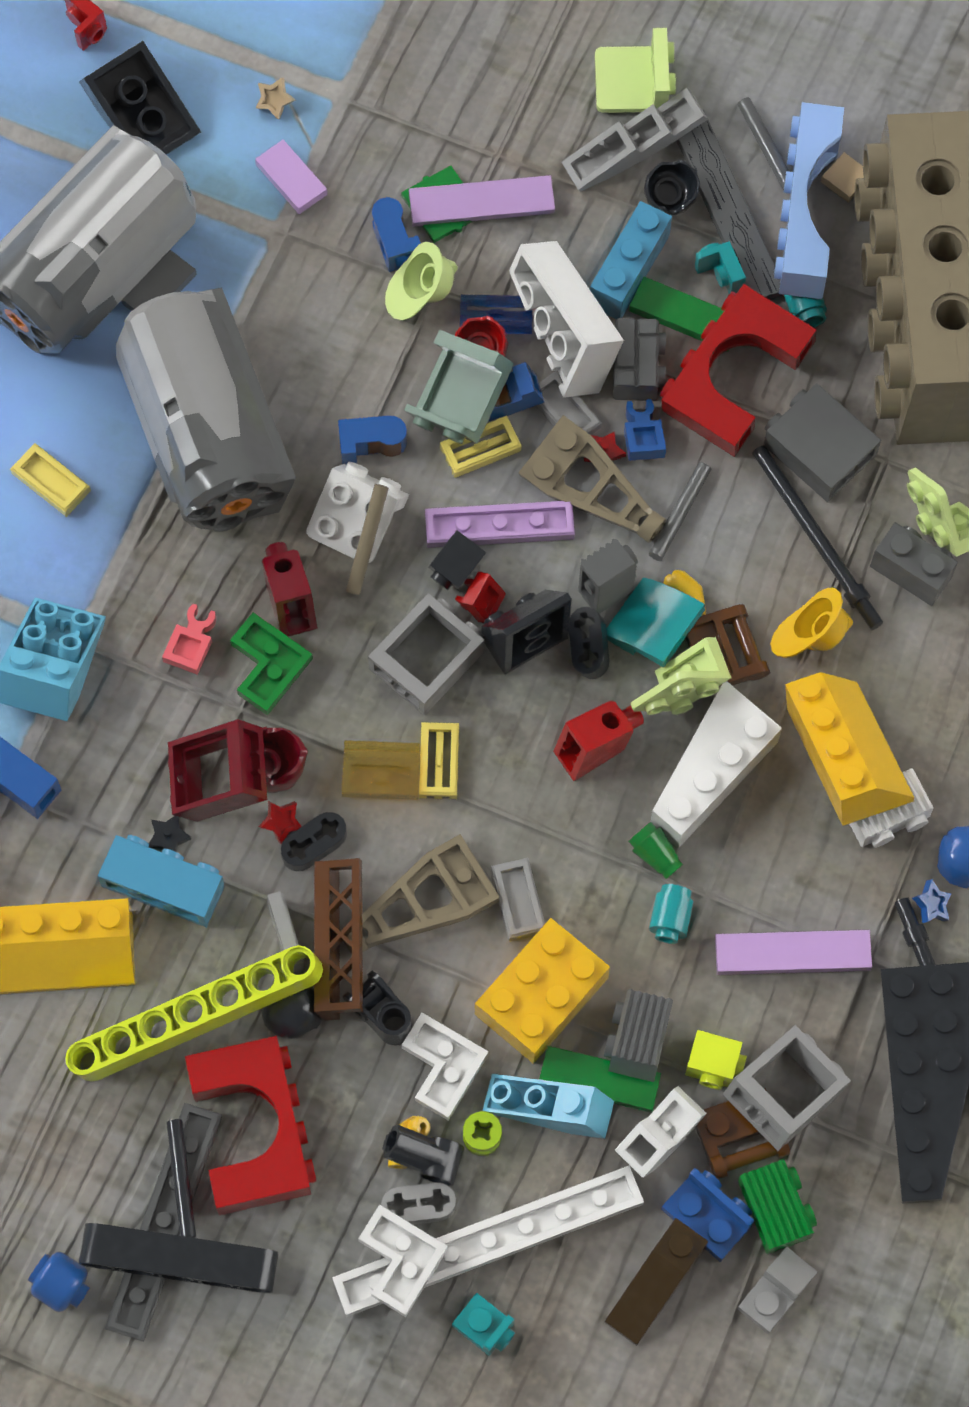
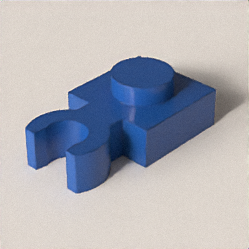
[624,399,666,461]

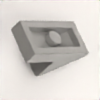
[737,1247,818,1334]

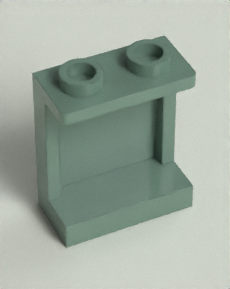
[404,330,514,444]

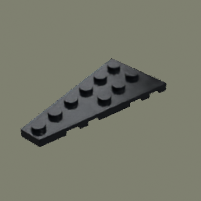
[881,962,969,1204]

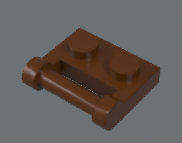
[686,604,771,689]
[695,1088,790,1179]

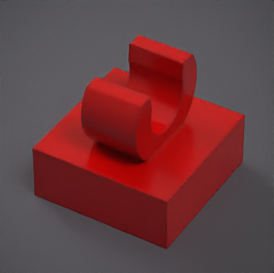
[455,571,506,623]

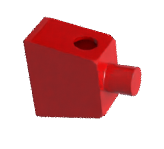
[553,700,644,781]

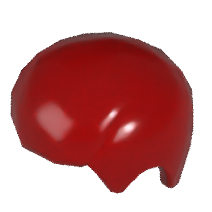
[455,316,509,357]

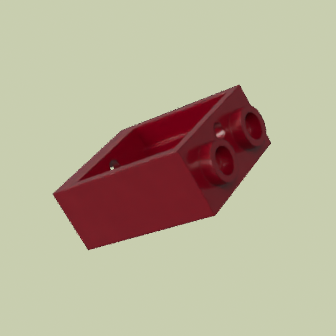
[168,719,267,822]

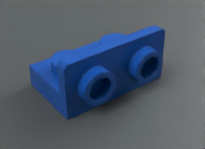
[661,1168,754,1262]

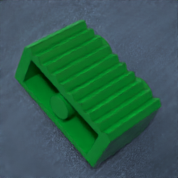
[738,1159,817,1255]

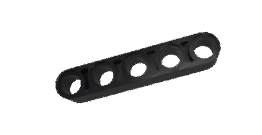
[79,1223,278,1293]

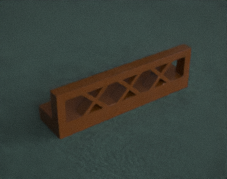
[314,858,363,1021]

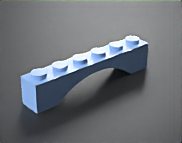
[774,102,844,299]

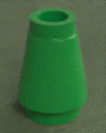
[628,822,683,879]

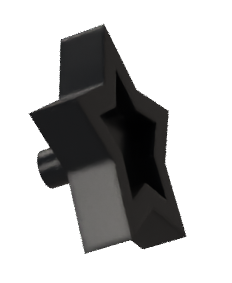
[148,816,191,852]

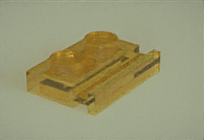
[342,740,420,800]

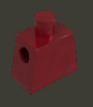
[262,542,318,637]

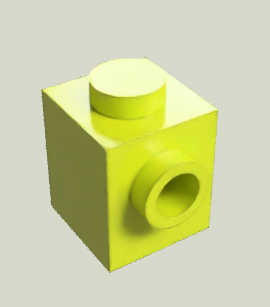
[685,1030,747,1090]

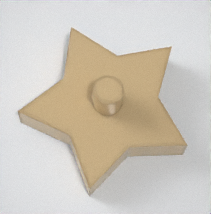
[256,78,296,119]

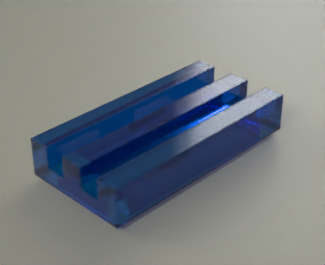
[460,294,532,334]

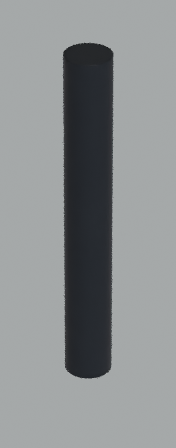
[166,1119,196,1238]

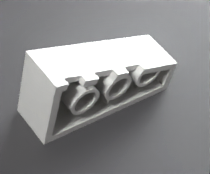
[509,241,624,398]
[650,681,782,848]

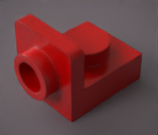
[65,0,107,51]

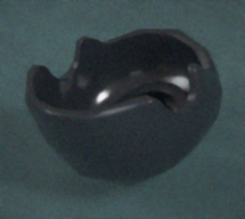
[644,159,700,215]
[261,987,322,1039]

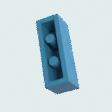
[590,201,672,320]
[98,835,225,928]

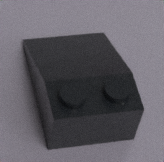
[79,41,201,154]
[481,589,572,675]

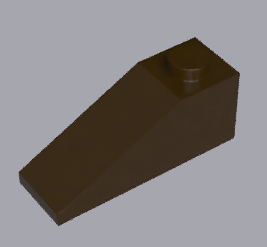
[604,1218,708,1346]

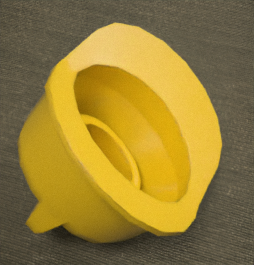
[770,588,853,658]

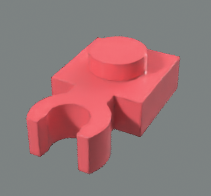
[162,604,216,675]

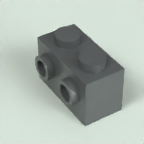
[870,522,958,606]

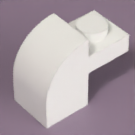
[615,1086,707,1178]

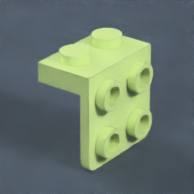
[595,28,676,113]
[907,468,969,557]
[630,637,731,715]

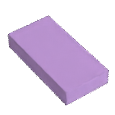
[255,139,327,214]

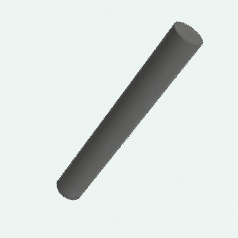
[737,97,789,191]
[649,462,711,561]

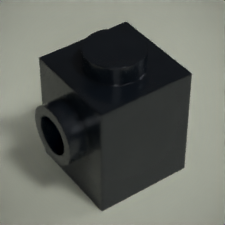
[428,530,486,590]

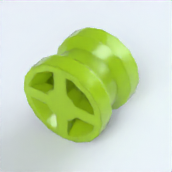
[463,1111,502,1156]

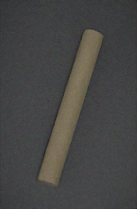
[346,484,389,595]

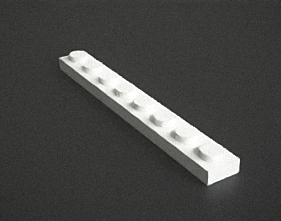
[332,1166,644,1317]

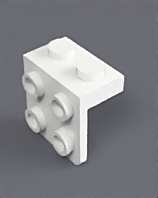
[306,462,409,563]

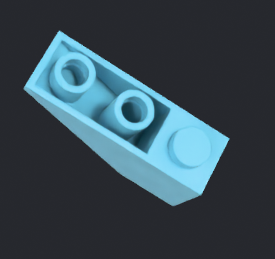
[483,1074,614,1139]

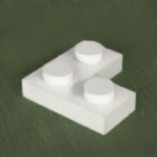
[402,1013,489,1121]
[358,1205,448,1317]

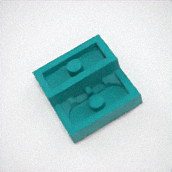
[606,577,705,668]

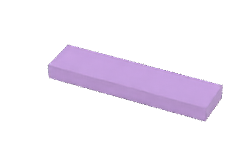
[409,175,555,227]
[425,501,575,548]
[715,930,872,975]

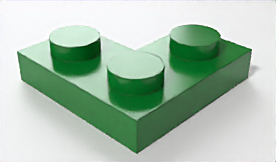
[230,612,313,716]

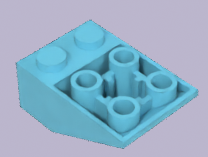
[0,598,106,721]

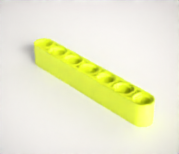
[65,945,323,1082]

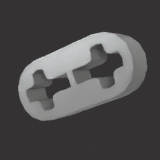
[381,1183,456,1225]

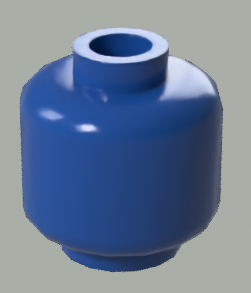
[28,1252,90,1312]

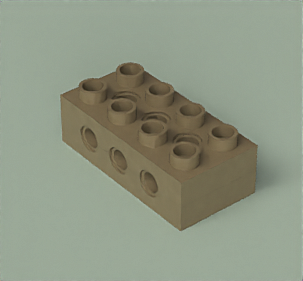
[855,111,969,445]

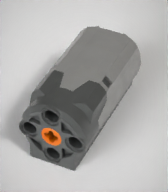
[0,125,197,354]
[116,287,296,532]

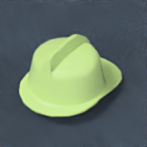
[385,242,458,321]

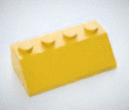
[785,672,914,826]
[0,898,135,994]

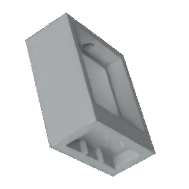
[368,593,484,716]
[723,1025,851,1151]

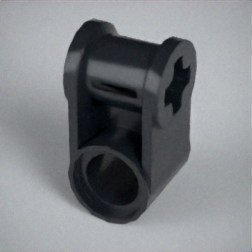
[343,970,412,1046]

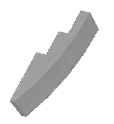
[562,88,708,192]

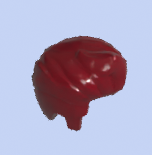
[262,726,308,793]

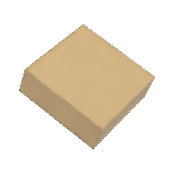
[821,152,864,203]

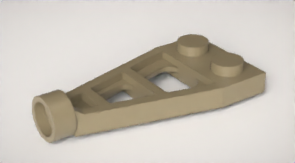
[519,415,666,543]
[340,834,500,954]

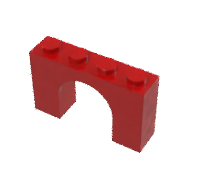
[660,284,817,457]
[185,1035,317,1216]

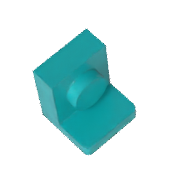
[695,241,746,294]
[452,1293,516,1356]

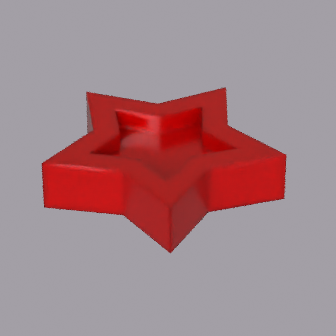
[584,431,626,462]
[258,801,302,844]

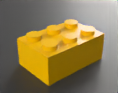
[475,918,610,1064]

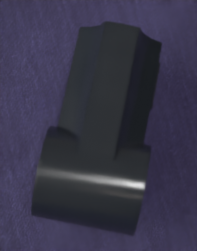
[382,1125,464,1186]

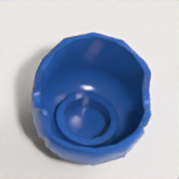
[937,826,969,888]

